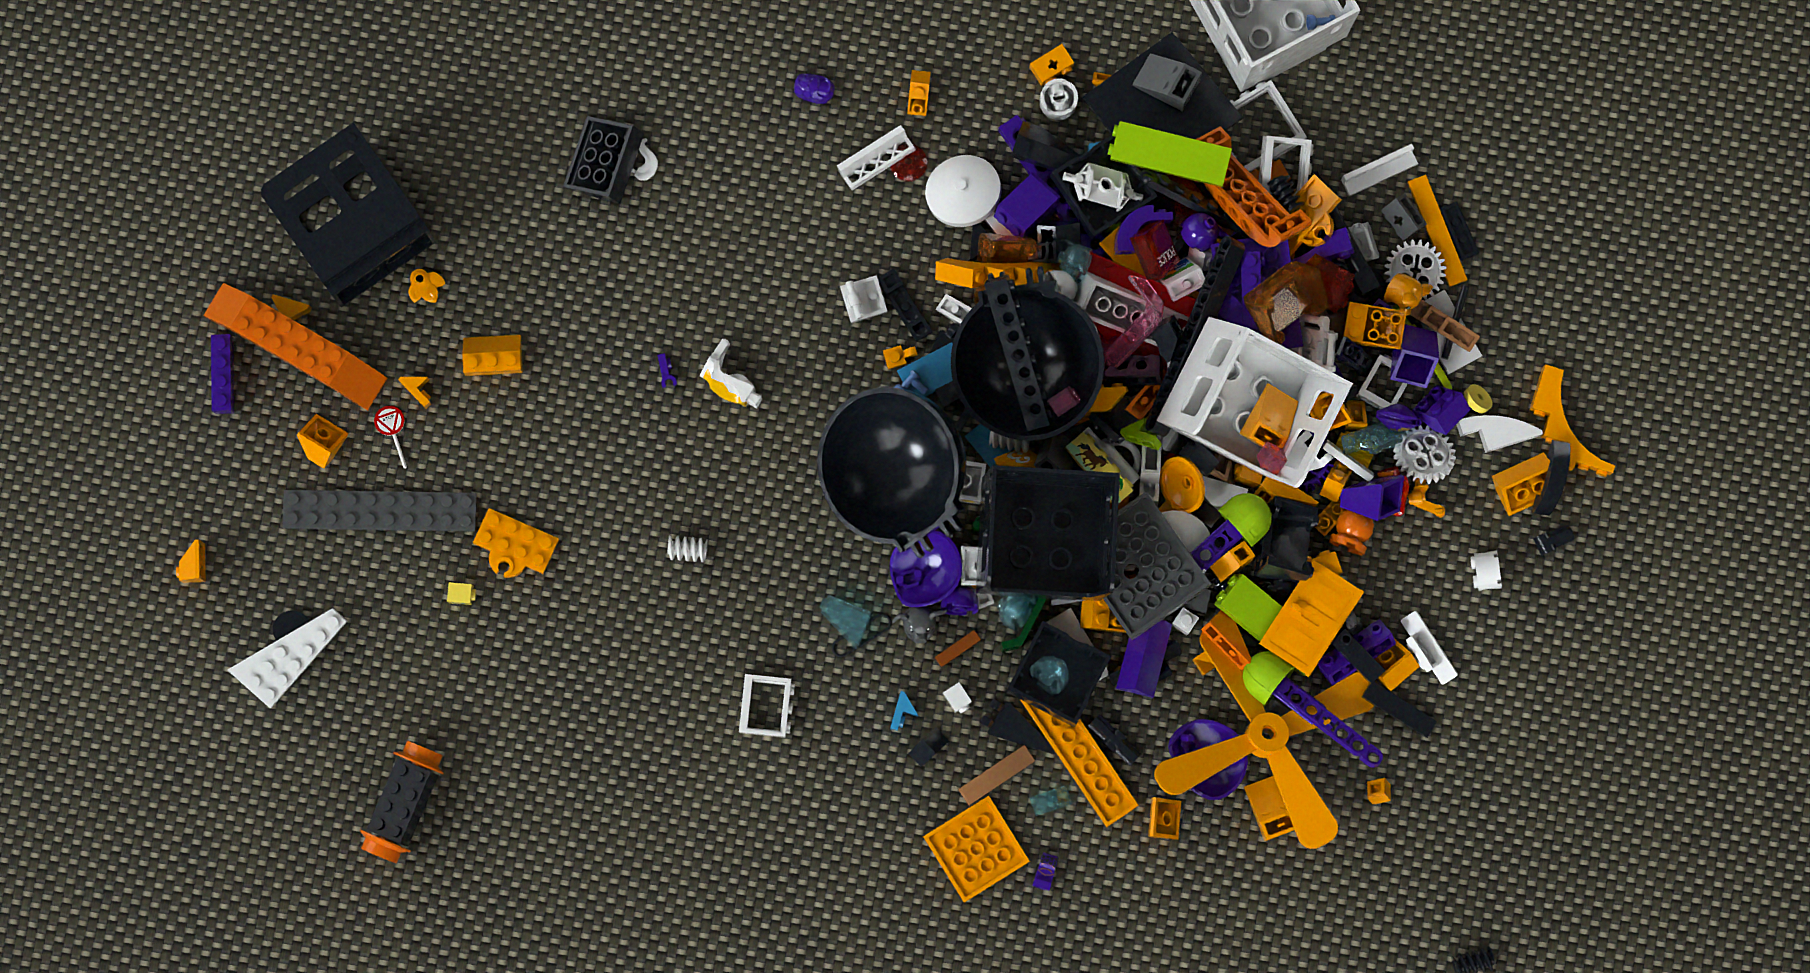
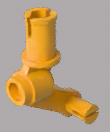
[1408,478,1446,518]

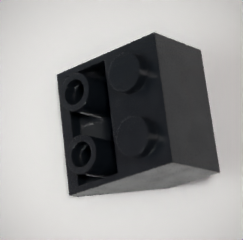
[1037,220,1082,264]

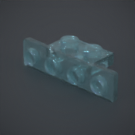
[1341,422,1404,455]

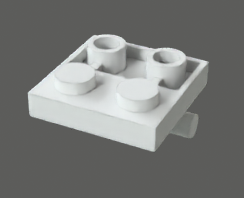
[840,275,888,323]

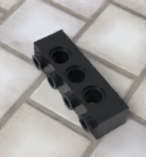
[1102,354,1163,386]

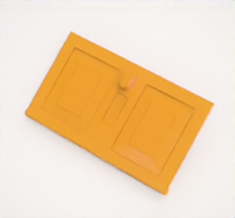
[1259,560,1364,677]

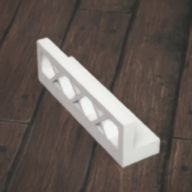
[837,125,916,190]
[1341,144,1418,196]

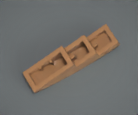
[1410,299,1480,352]
[958,745,1035,805]

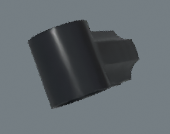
[1533,524,1575,556]

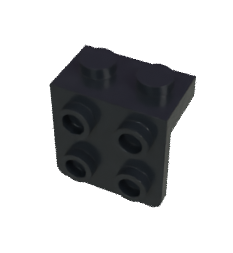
[1088,396,1139,444]

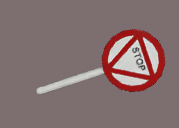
[374,406,407,468]

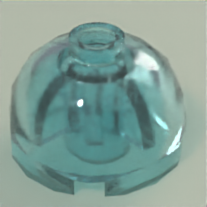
[1057,244,1092,284]
[997,596,1033,632]
[1030,656,1069,695]

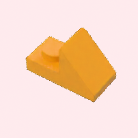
[398,377,432,409]

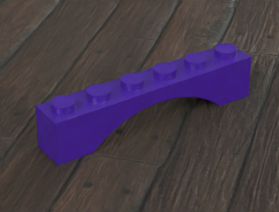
[1291,227,1355,274]

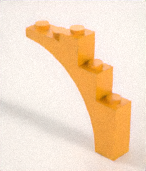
[935,258,1061,288]
[1530,364,1615,477]

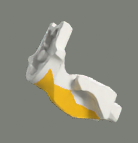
[700,339,763,409]

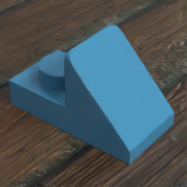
[890,691,918,731]

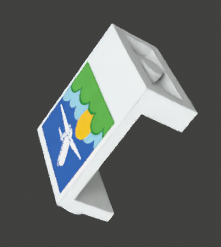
[1153,257,1205,301]

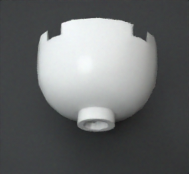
[1045,270,1078,300]

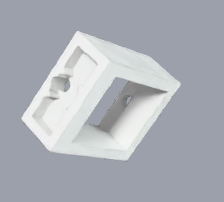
[1356,354,1407,410]

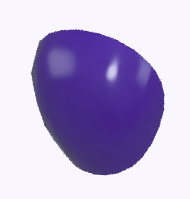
[890,531,962,607]
[1168,719,1248,800]

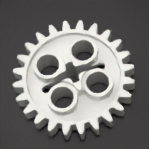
[1384,240,1446,300]
[1393,425,1456,484]

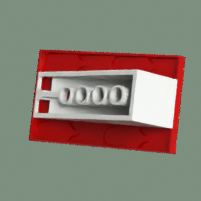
[1073,251,1196,370]

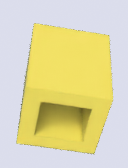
[447,582,476,605]

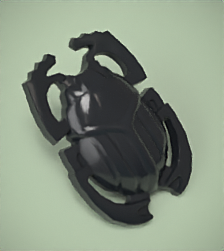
[1255,579,1299,605]

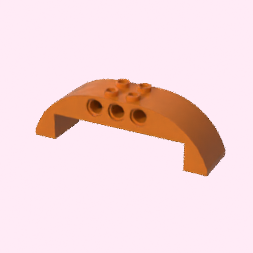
[1195,126,1312,247]

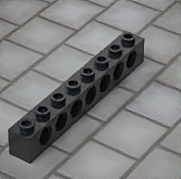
[984,274,1054,431]

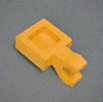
[883,345,918,370]

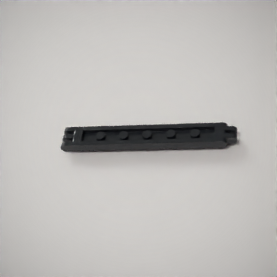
[1142,169,1250,238]

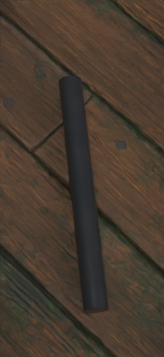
[1441,285,1469,360]

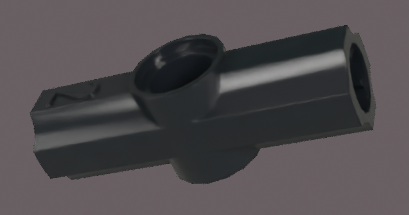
[1088,714,1141,766]

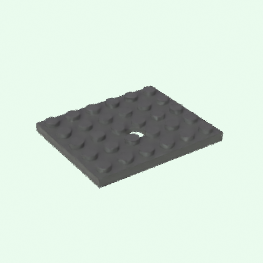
[1103,492,1212,640]

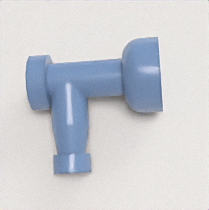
[1306,15,1335,30]
[893,370,928,394]

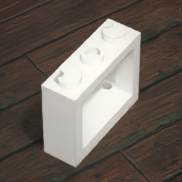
[1258,136,1314,196]
[739,674,795,738]

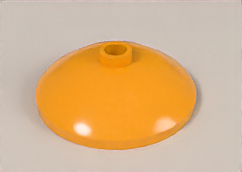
[1160,456,1205,513]

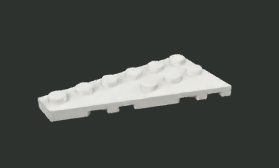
[228,608,348,708]

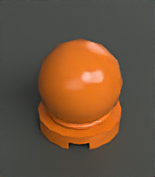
[1329,510,1374,556]

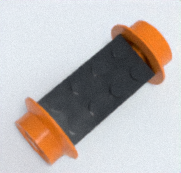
[360,741,444,864]

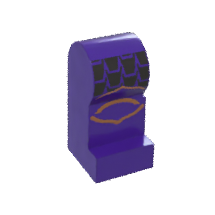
[1032,852,1058,891]

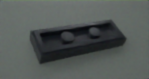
[1439,201,1479,261]

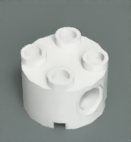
[1040,78,1078,120]
[1470,550,1502,591]

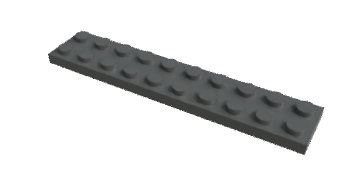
[283,490,477,532]

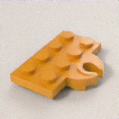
[1288,174,1342,256]
[473,508,559,578]

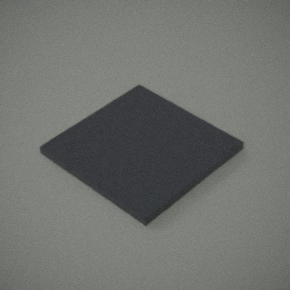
[1082,32,1243,175]

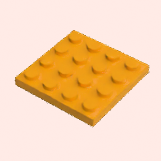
[923,796,1030,902]

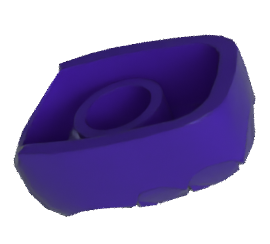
[794,74,835,104]

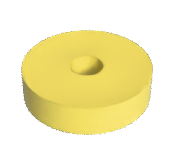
[1464,384,1492,414]

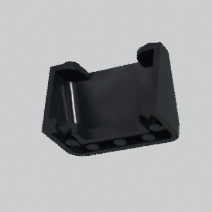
[1254,496,1319,581]

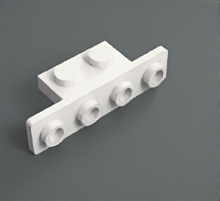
[1401,611,1458,685]

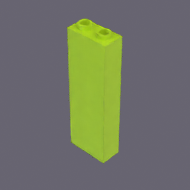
[1107,121,1232,187]
[1214,574,1306,676]

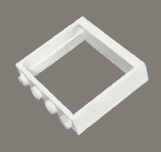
[1230,80,1307,172]

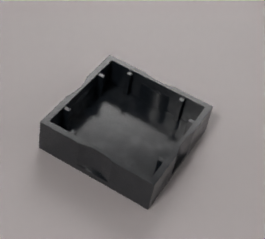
[1050,135,1158,240]
[1006,621,1111,727]

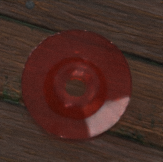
[890,144,927,182]

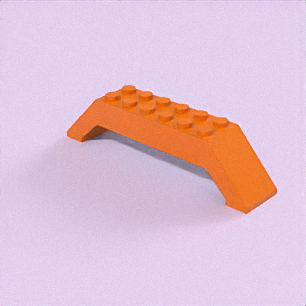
[203,283,387,411]

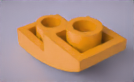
[1315,498,1347,537]

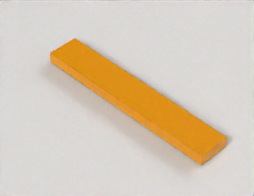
[1407,175,1468,287]

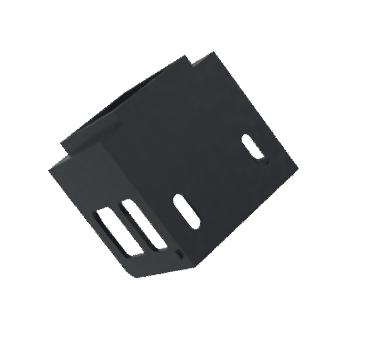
[261,122,436,308]
[976,465,1120,601]

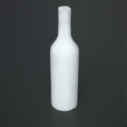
[1083,427,1140,485]

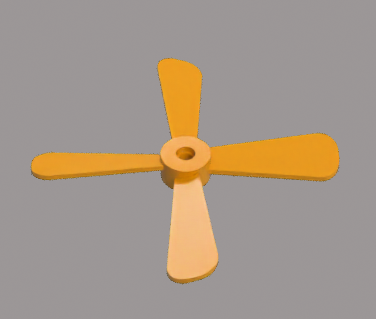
[1154,631,1374,849]

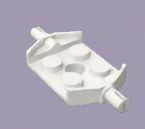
[1062,162,1143,212]

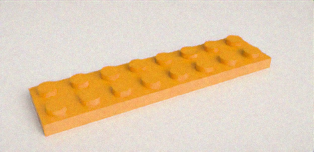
[1020,700,1139,827]

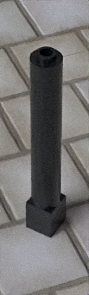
[1308,170,1381,299]

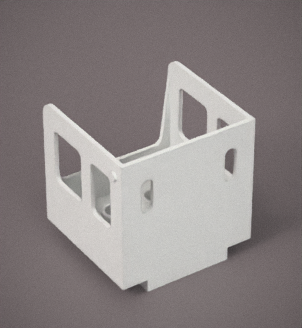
[1190,0,1360,92]
[1157,317,1353,488]

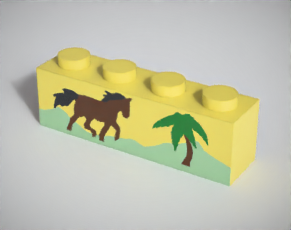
[1065,432,1133,504]

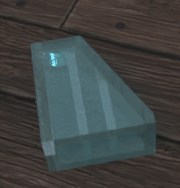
[819,595,872,649]

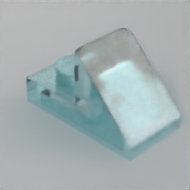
[1029,786,1072,816]

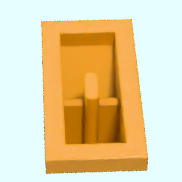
[271,294,312,320]
[1345,400,1367,431]

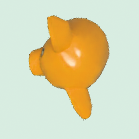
[1383,273,1433,315]

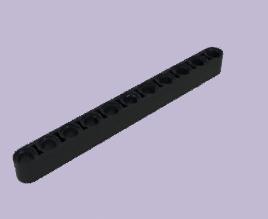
[1145,236,1245,437]

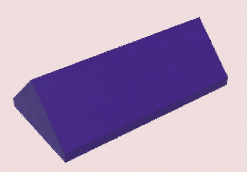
[1116,619,1172,698]

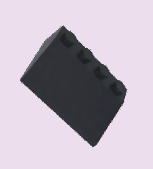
[563,116,644,204]

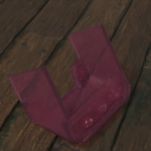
[1097,275,1164,367]

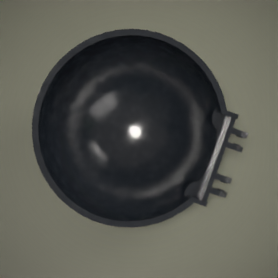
[951,266,1105,441]
[817,387,967,558]

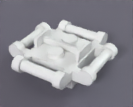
[1299,311,1338,372]

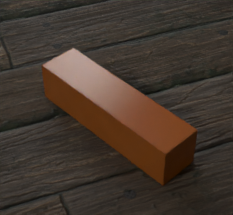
[935,630,981,668]

